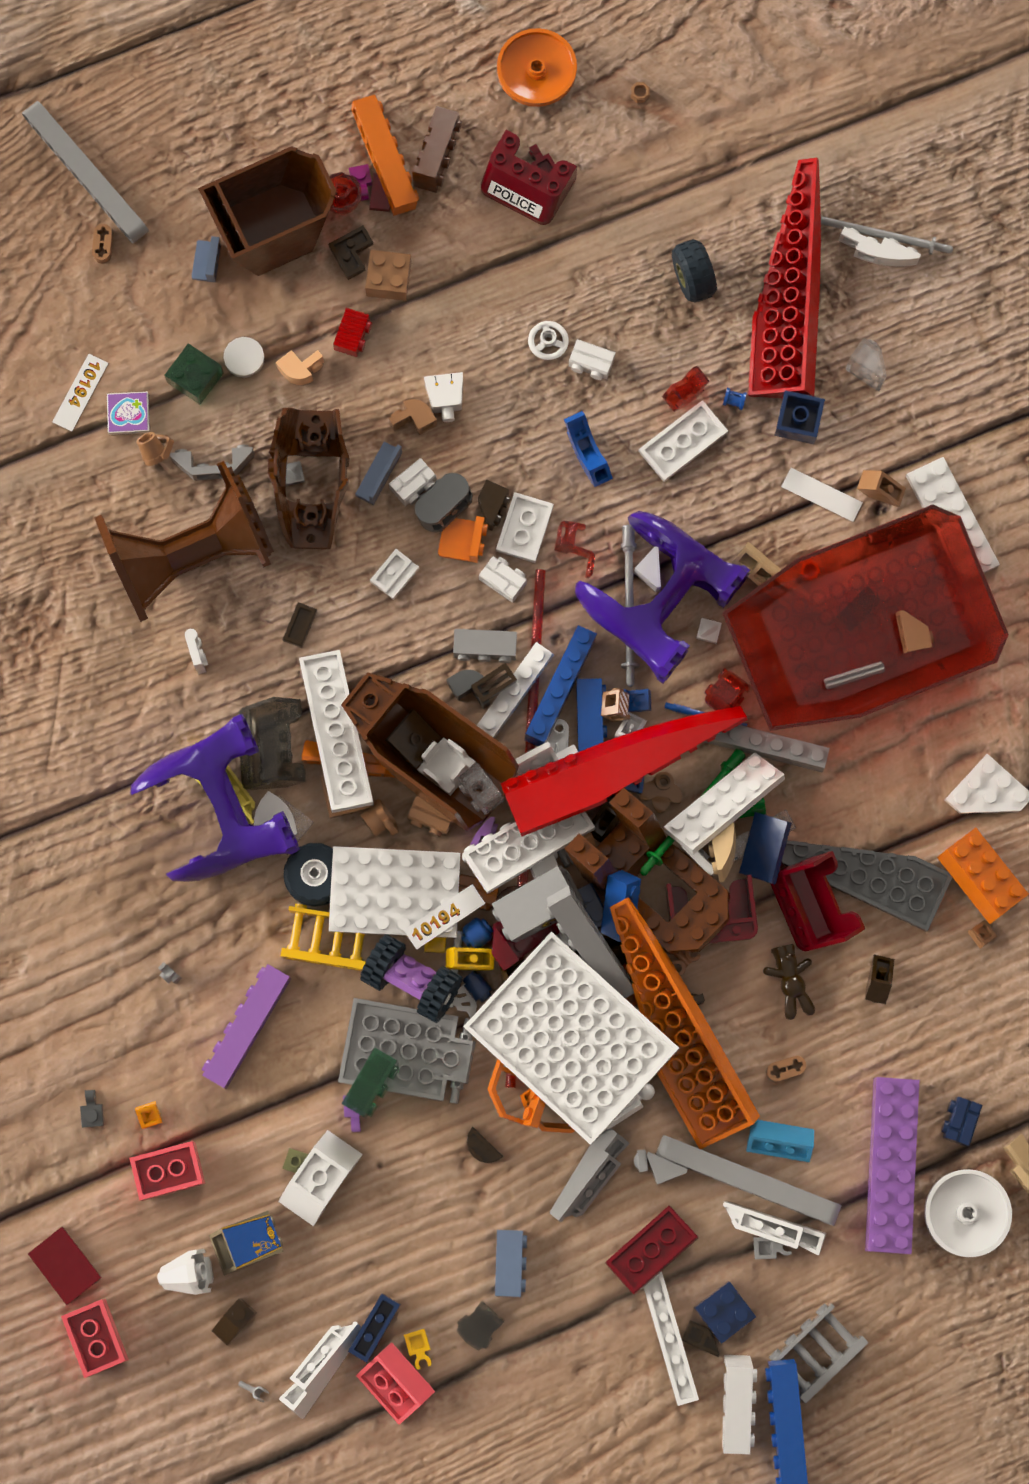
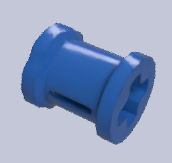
[723,387,747,410]

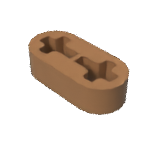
[92,224,113,264]
[766,1056,806,1082]

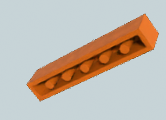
[351,95,419,216]

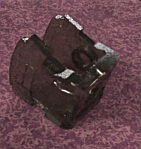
[457,1300,505,1350]

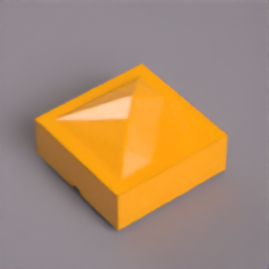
[135,1101,162,1129]

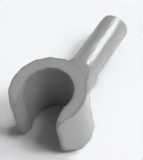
[238,1381,269,1402]

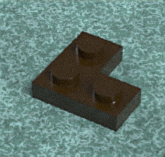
[328,225,374,280]

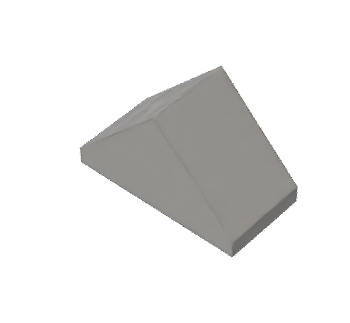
[646,1152,688,1185]

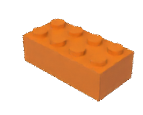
[937,828,1029,924]

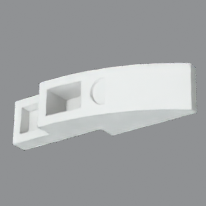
[839,227,921,267]

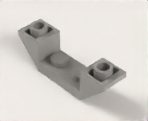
[170,445,254,481]

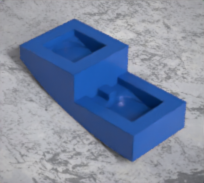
[606,689,651,712]

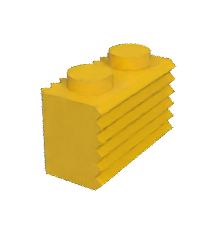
[445,947,494,971]

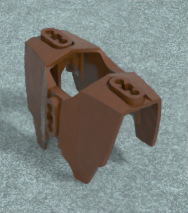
[268,408,350,550]

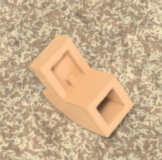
[276,350,324,385]

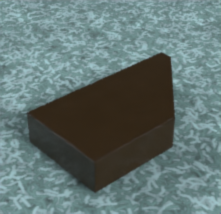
[682,1320,720,1357]

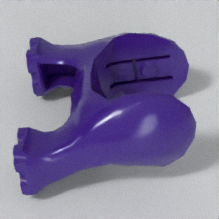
[575,511,750,684]
[130,714,300,882]

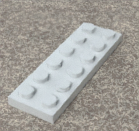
[906,457,1000,583]
[663,753,785,855]

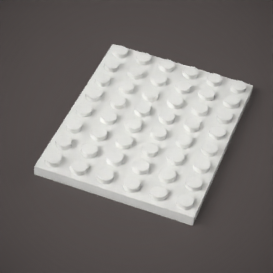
[463,932,679,1145]

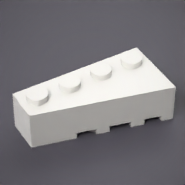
[722,1355,757,1454]

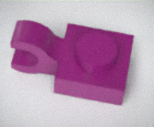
[349,164,372,201]

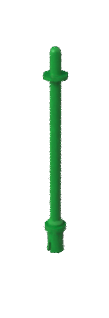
[640,749,746,876]

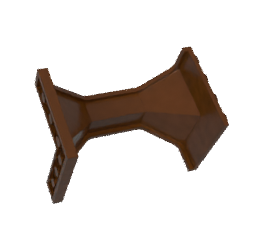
[94,461,274,622]

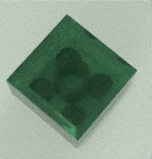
[164,343,224,405]

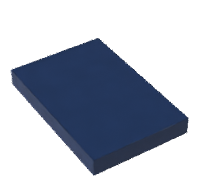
[739,812,792,884]

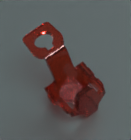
[554,521,595,579]

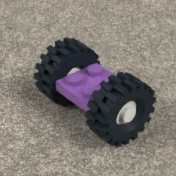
[360,934,463,1023]

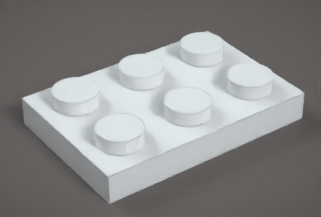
[496,492,554,563]

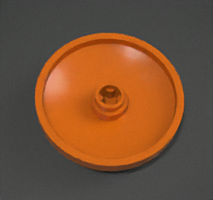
[497,28,577,107]

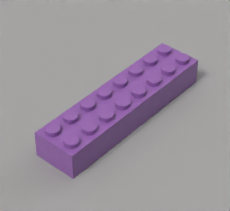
[865,1077,920,1254]

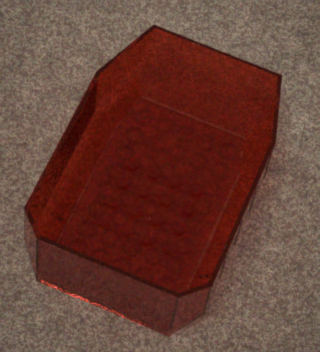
[722,504,1009,731]

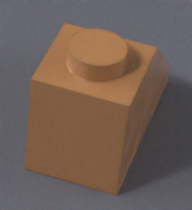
[857,470,906,507]
[895,610,934,653]

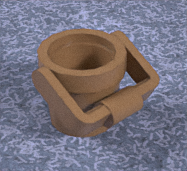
[137,432,174,466]

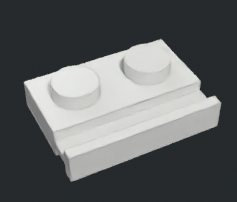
[370,549,419,600]

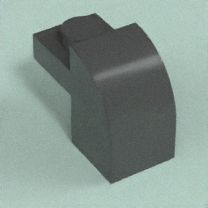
[447,670,490,709]

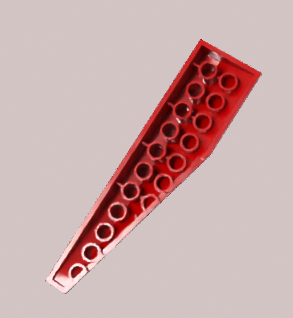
[748,157,821,399]
[500,706,748,836]

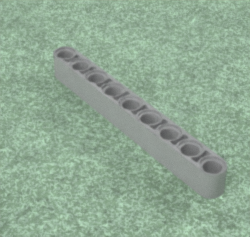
[22,101,149,244]
[655,1135,842,1226]

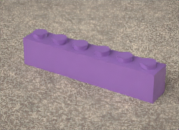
[202,964,291,1089]

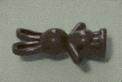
[763,944,815,1020]

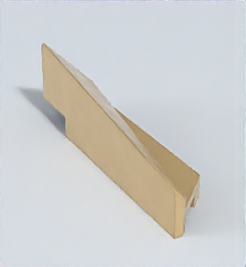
[733,542,824,615]

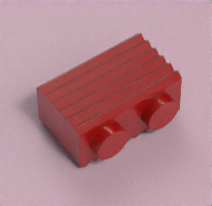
[333,308,372,357]

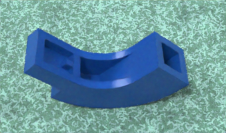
[564,411,613,487]

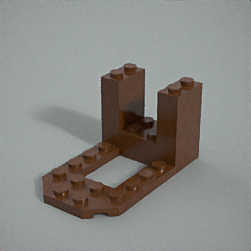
[564,788,729,954]

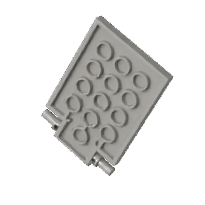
[338,998,476,1104]

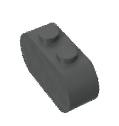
[415,473,473,532]

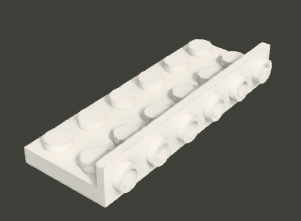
[462,812,595,894]

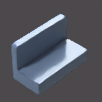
[192,236,222,282]

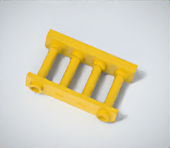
[280,904,366,971]

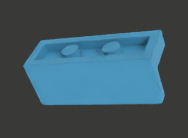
[746,1120,814,1162]

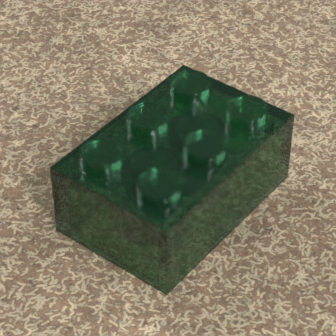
[341,1048,400,1119]

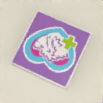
[107,392,150,435]

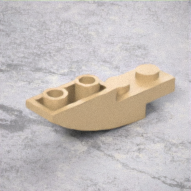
[708,822,736,882]

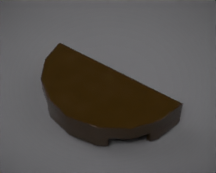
[467,1127,504,1163]

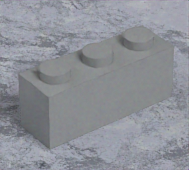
[453,629,517,663]

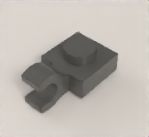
[80,1090,104,1128]

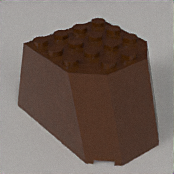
[198,146,337,276]

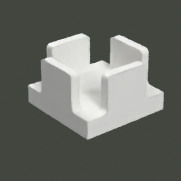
[417,737,477,796]

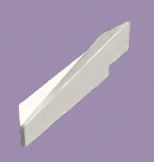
[723,1201,827,1255]
[279,1322,362,1419]

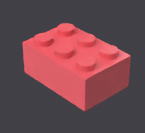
[129,1141,205,1201]
[61,1299,129,1378]

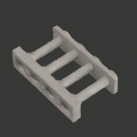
[769,1303,869,1403]

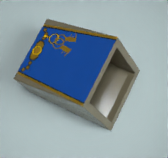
[209,1211,283,1276]

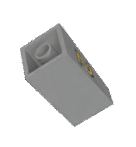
[492,866,587,943]

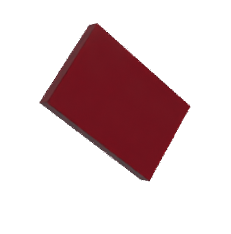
[28,1226,102,1305]

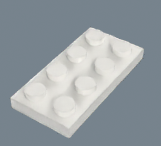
[638,400,728,482]

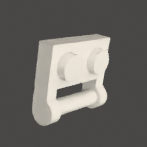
[185,629,208,674]

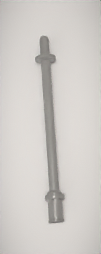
[821,215,953,255]
[620,525,640,687]

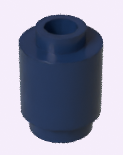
[462,970,493,1003]

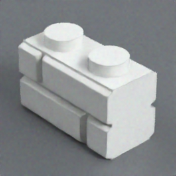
[569,339,616,380]
[389,458,437,506]
[479,556,527,603]

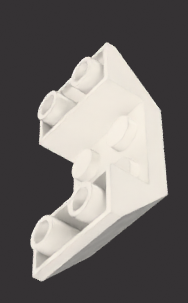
[278,1130,363,1226]

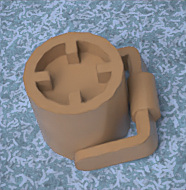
[360,799,399,837]

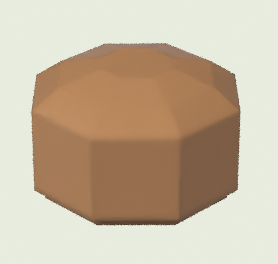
[631,82,650,103]

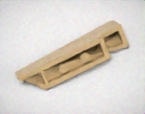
[1003,1134,1029,1195]

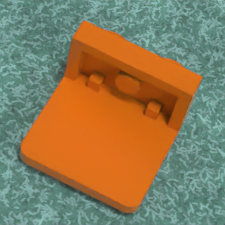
[438,516,488,563]

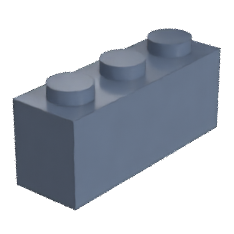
[495,1230,527,1297]

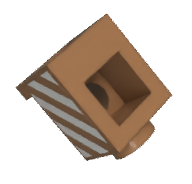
[601,688,630,722]

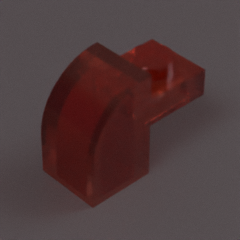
[662,366,709,412]

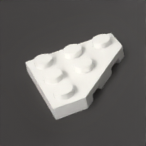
[945,754,1029,814]

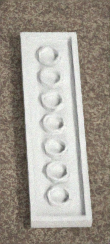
[299,650,373,813]

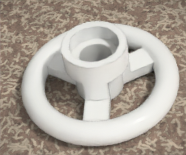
[528,321,569,360]

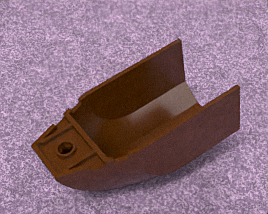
[341,672,519,832]

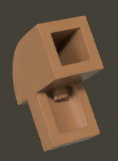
[389,399,437,435]

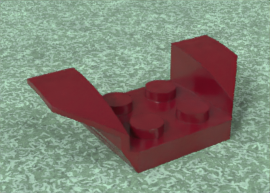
[492,921,560,971]

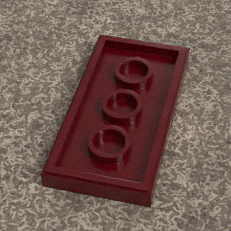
[605,1205,698,1296]

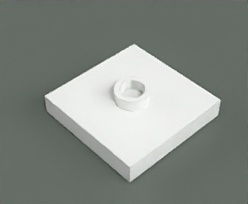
[681,846,714,876]

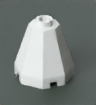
[158,1249,214,1295]

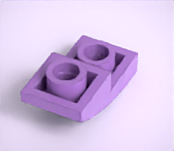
[470,817,498,846]

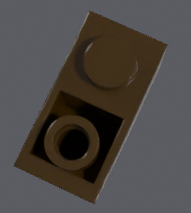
[478,479,511,531]

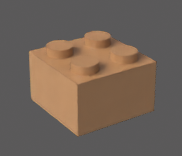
[365,250,412,301]

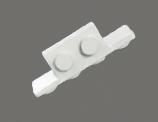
[515,741,578,777]

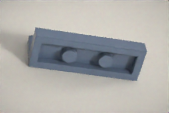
[355,442,402,505]

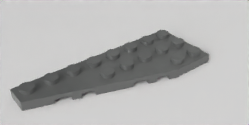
[781,840,952,932]

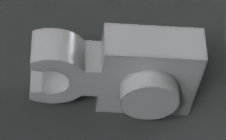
[158,962,181,984]
[753,1237,792,1259]

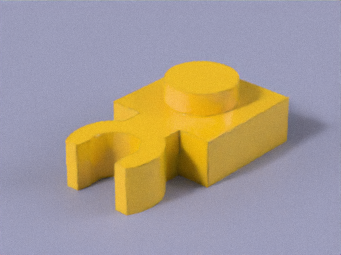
[404,1328,432,1370]

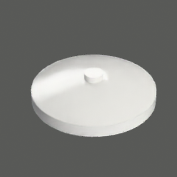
[924,1169,1012,1257]

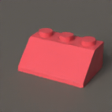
[356,1342,435,1425]

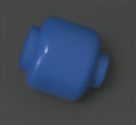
[461,918,494,948]

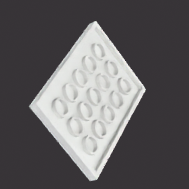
[329,846,460,938]

